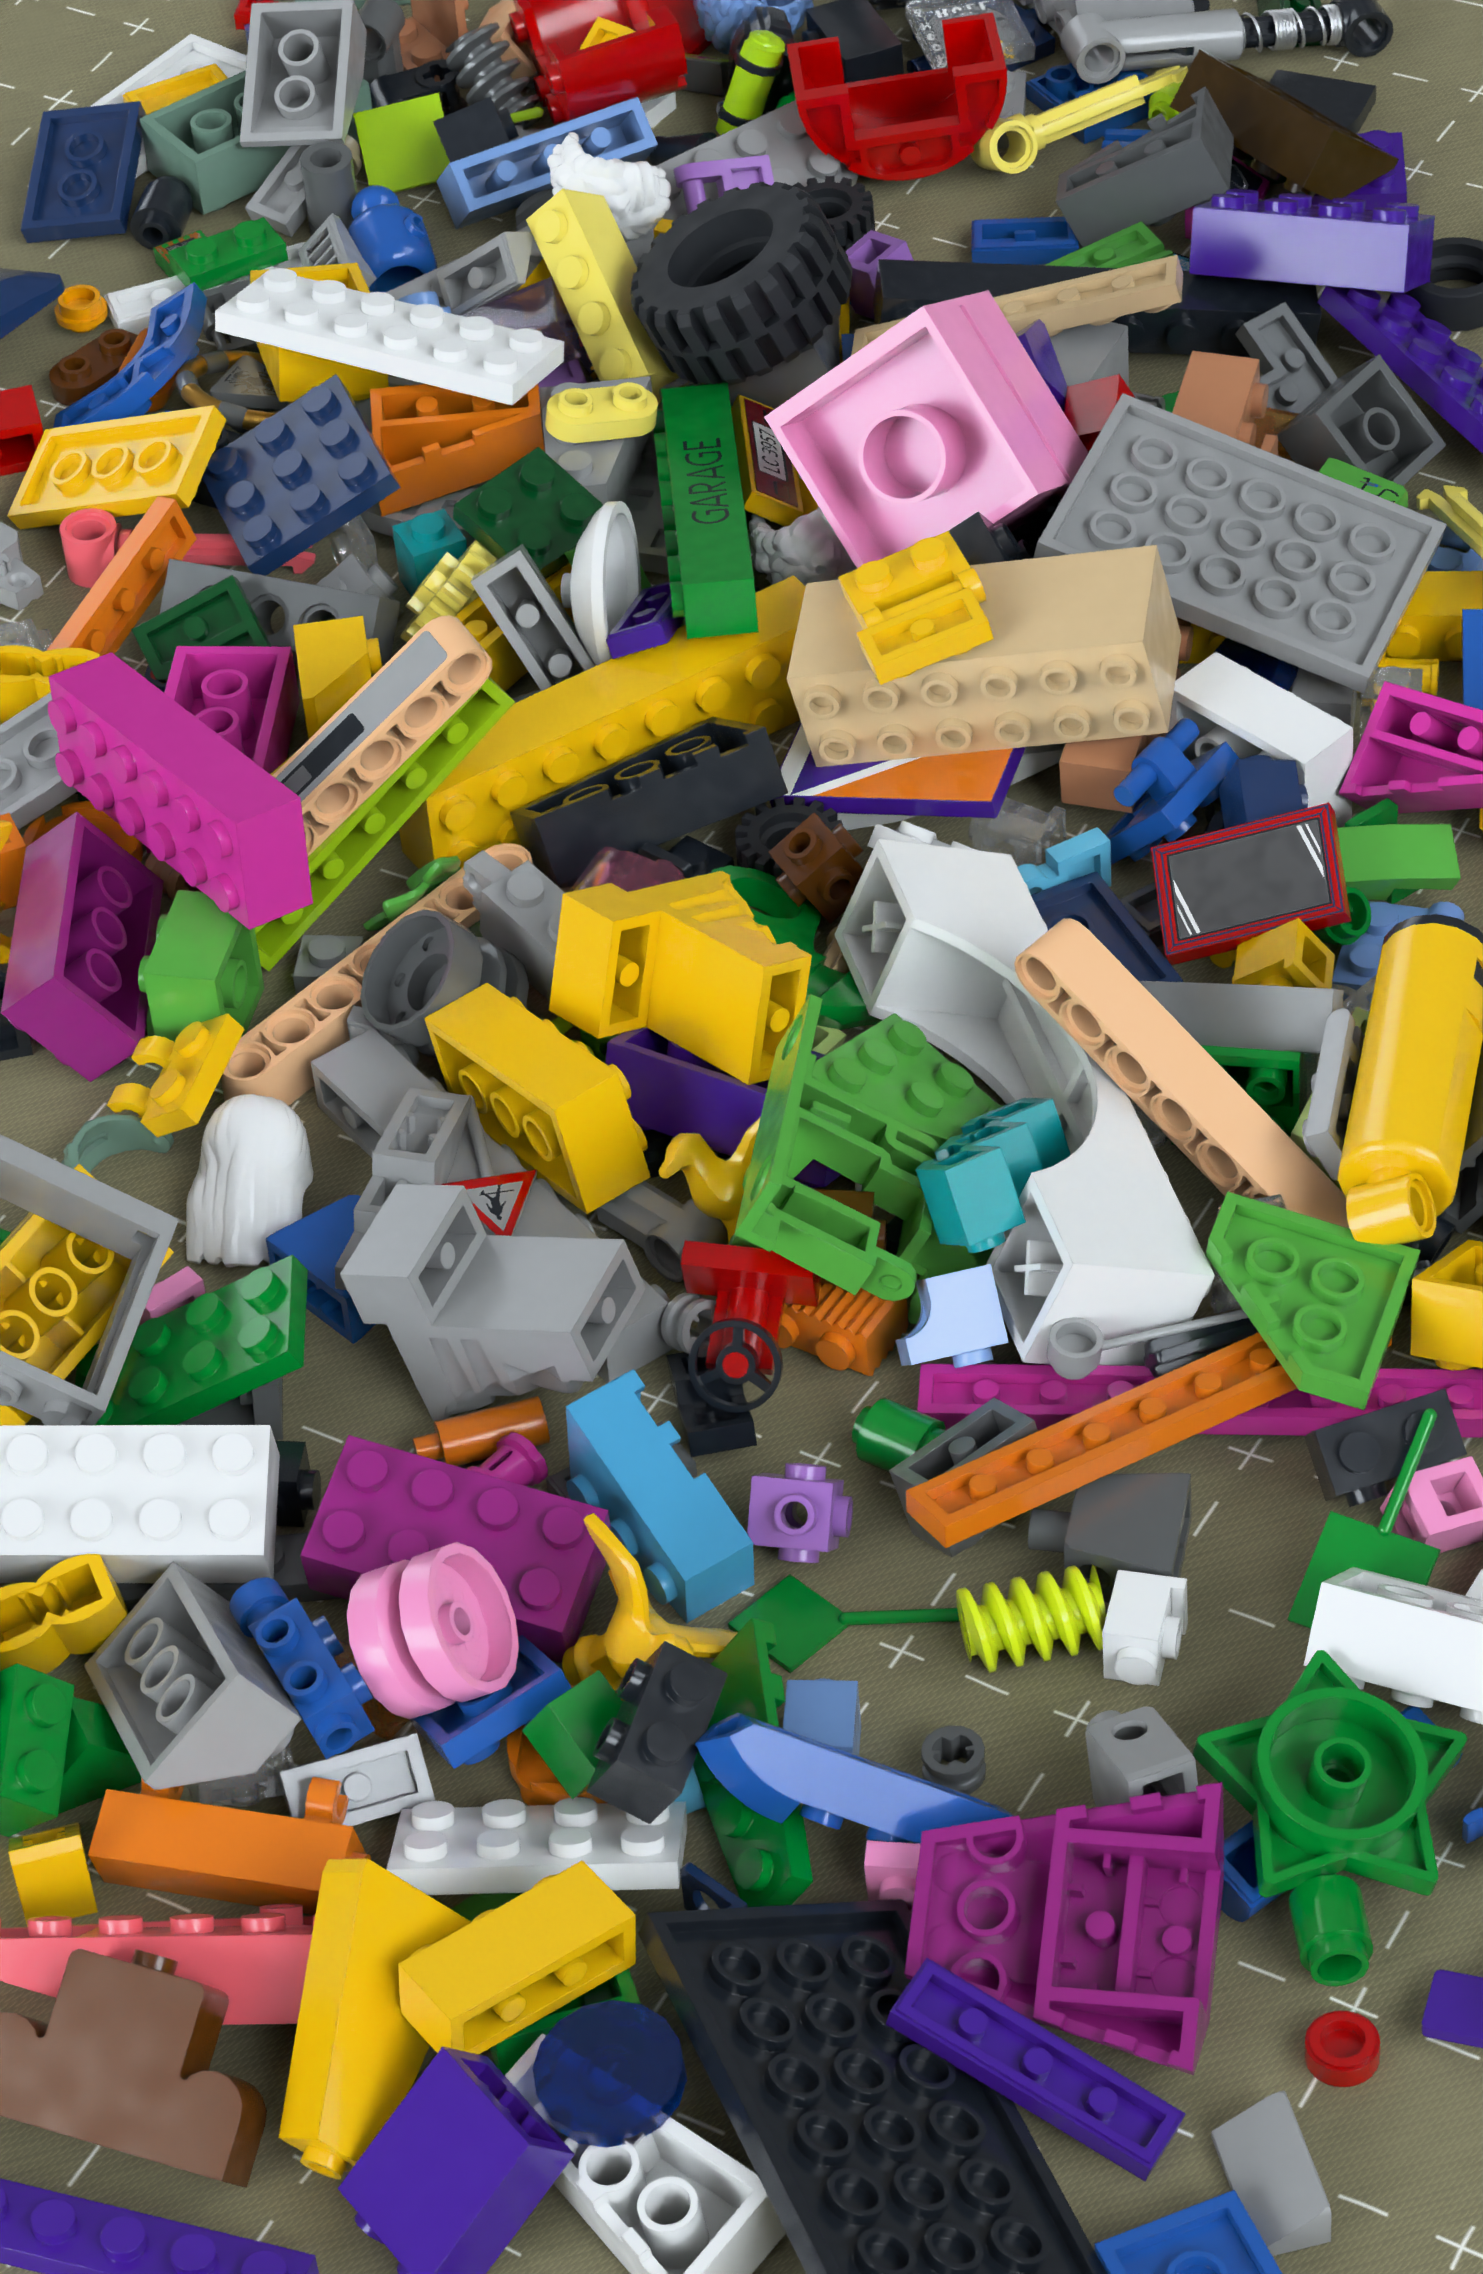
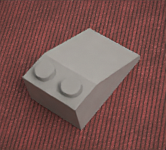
[240,0,367,147]

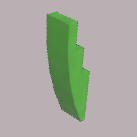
[1337,824,1461,900]

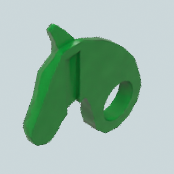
[711,865,882,1030]

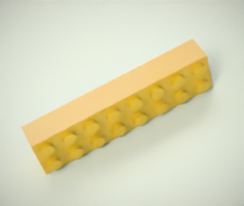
[399,575,806,869]

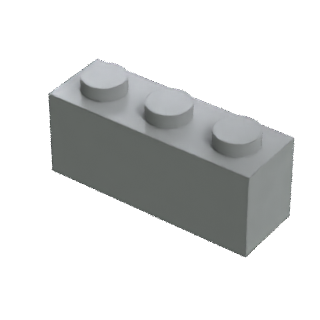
[471,544,596,691]

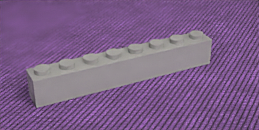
[311,1028,673,1383]

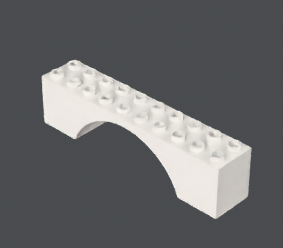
[834,839,1215,1366]

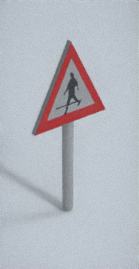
[441,1095,537,1236]

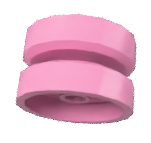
[347,1542,519,1719]

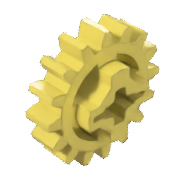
[400,540,497,643]

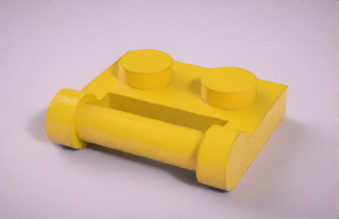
[838,531,986,630]

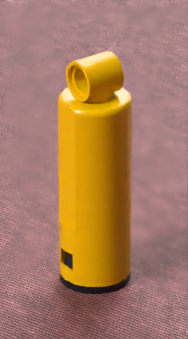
[1337,914,1483,1245]

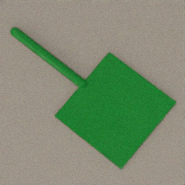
[1287,1408,1440,1629]

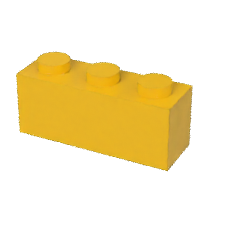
[398,1860,636,2055]

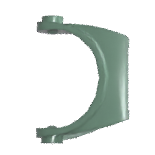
[61,1114,174,1173]

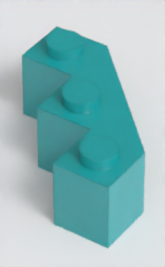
[915,1098,1071,1253]

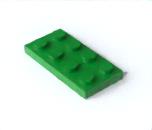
[75,1254,308,1425]

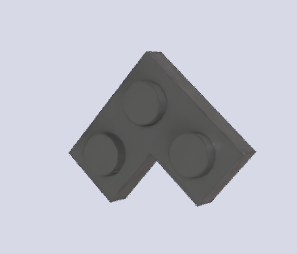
[1235,302,1338,447]

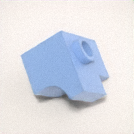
[896,1264,1009,1368]

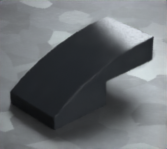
[666,1352,757,1457]

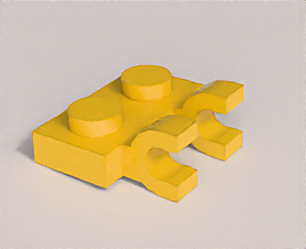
[107,1013,245,1137]

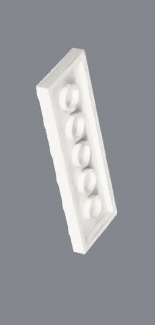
[215,268,564,405]

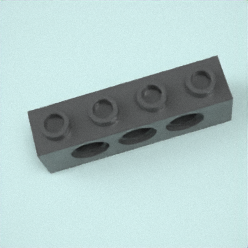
[159,559,401,667]

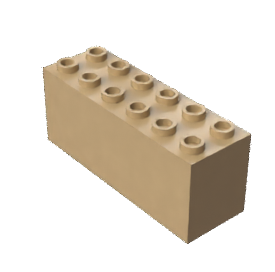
[786,545,1182,767]

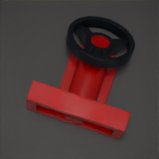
[680,1240,821,1413]

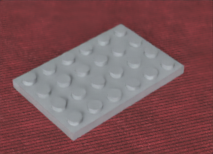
[1033,393,1447,694]

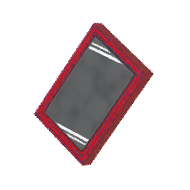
[1151,803,1351,965]

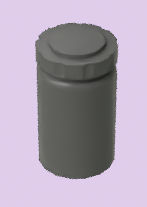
[300,141,357,236]

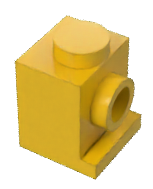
[1232,918,1335,989]

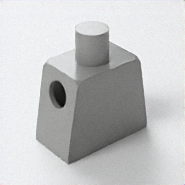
[1085,1706,1198,1807]

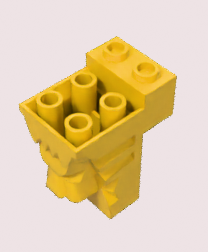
[549,871,812,1085]

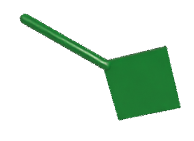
[728,1574,959,1673]

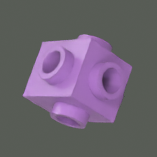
[747,1463,853,1563]

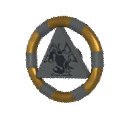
[175,350,291,434]

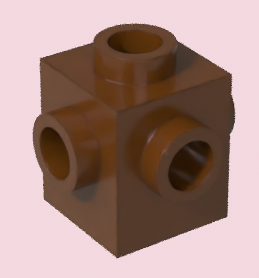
[768,812,864,924]

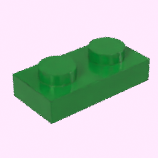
[168,217,288,291]

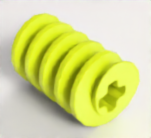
[956,1564,1107,1673]

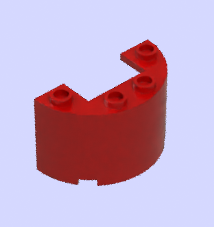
[509,0,688,125]
[786,12,1007,181]

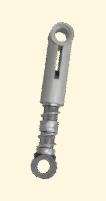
[1060,0,1393,84]

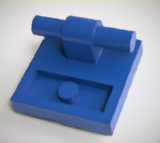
[1105,718,1240,865]

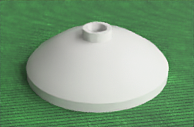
[561,501,641,666]

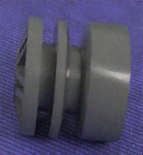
[360,909,529,1061]

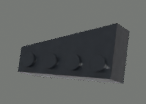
[510,717,788,888]

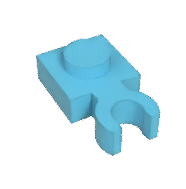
[1017,827,1112,895]

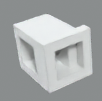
[1102,1570,1188,1686]

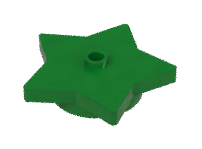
[1192,1650,1468,1898]

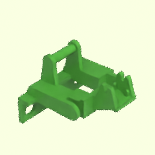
[729,994,994,1324]

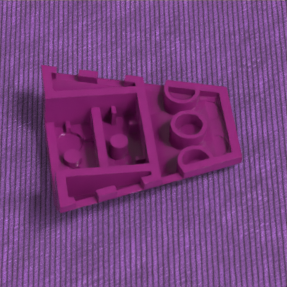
[904,1782,1224,2075]

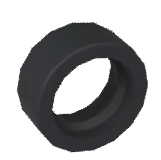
[1405,237,1483,331]

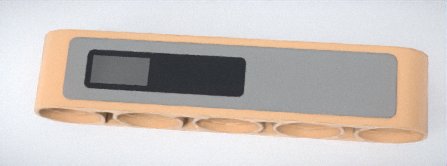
[272,616,492,857]

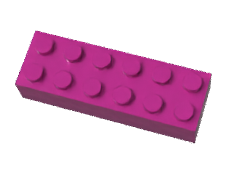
[48,652,313,930]

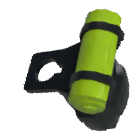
[715,6,846,135]

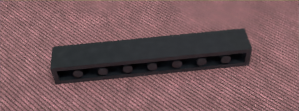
[873,259,1322,357]

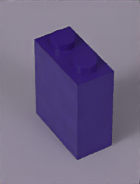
[337,2046,575,2274]

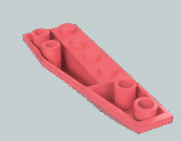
[0,1904,315,2025]

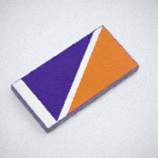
[770,723,1026,818]

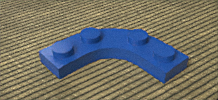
[53,282,207,428]

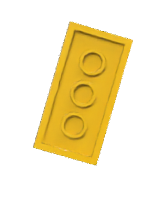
[7,405,227,529]

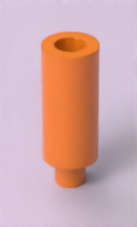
[412,1396,550,1466]

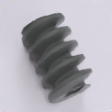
[446,22,542,130]

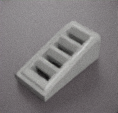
[298,213,376,288]

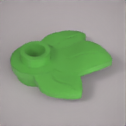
[363,856,461,931]

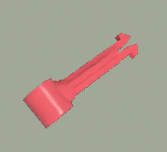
[60,508,316,588]

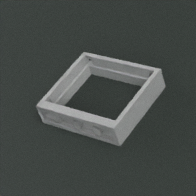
[0,1134,179,1425]

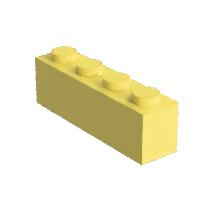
[526,189,688,404]

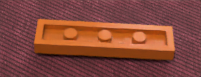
[47,496,197,656]

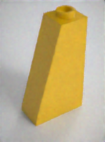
[278,1858,471,2179]

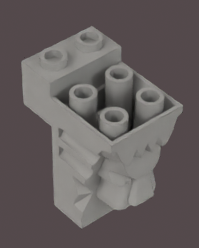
[340,1184,646,1421]

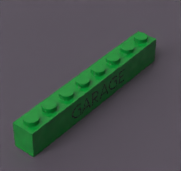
[653,383,758,639]

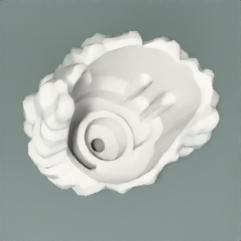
[547,132,671,241]
[748,507,857,586]

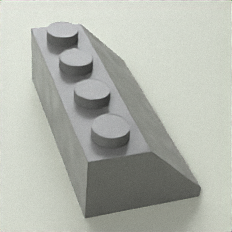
[84,1561,302,1790]

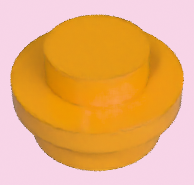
[54,285,108,333]

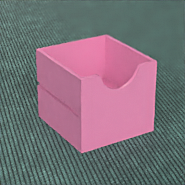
[764,290,1088,569]

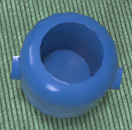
[347,185,438,293]

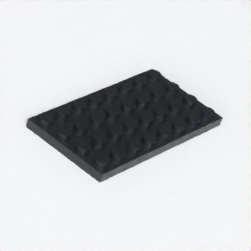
[638,1899,1107,2274]

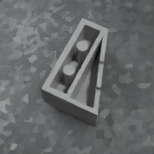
[539,376,654,504]

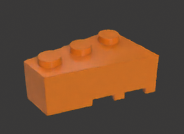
[370,383,545,517]

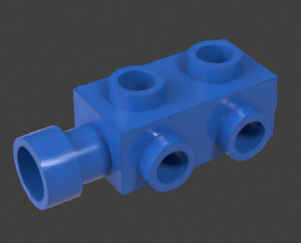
[229,1577,375,1760]

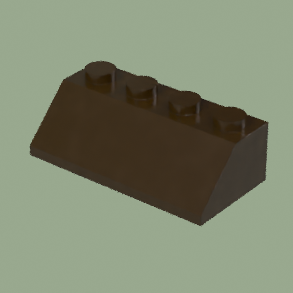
[1170,49,1399,200]

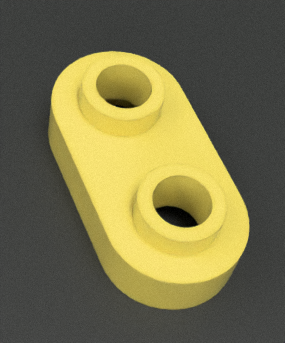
[545,382,658,443]

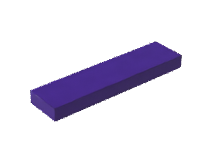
[886,1958,1186,2181]

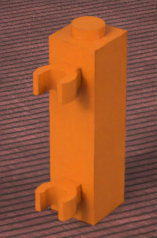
[88,1777,371,1915]

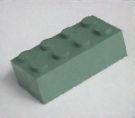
[139,70,372,215]

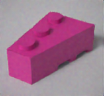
[1339,681,1483,814]

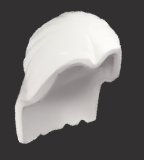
[186,1094,314,1267]

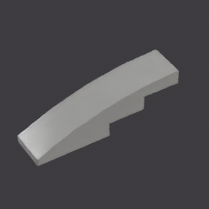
[1139,981,1344,1054]
[335,1087,471,1290]

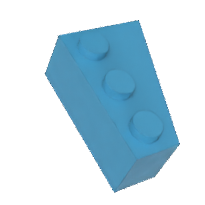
[566,1369,754,1623]

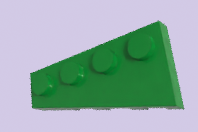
[693,1617,813,1907]

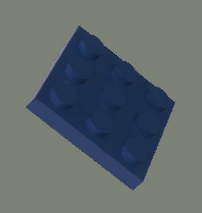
[202,374,401,576]

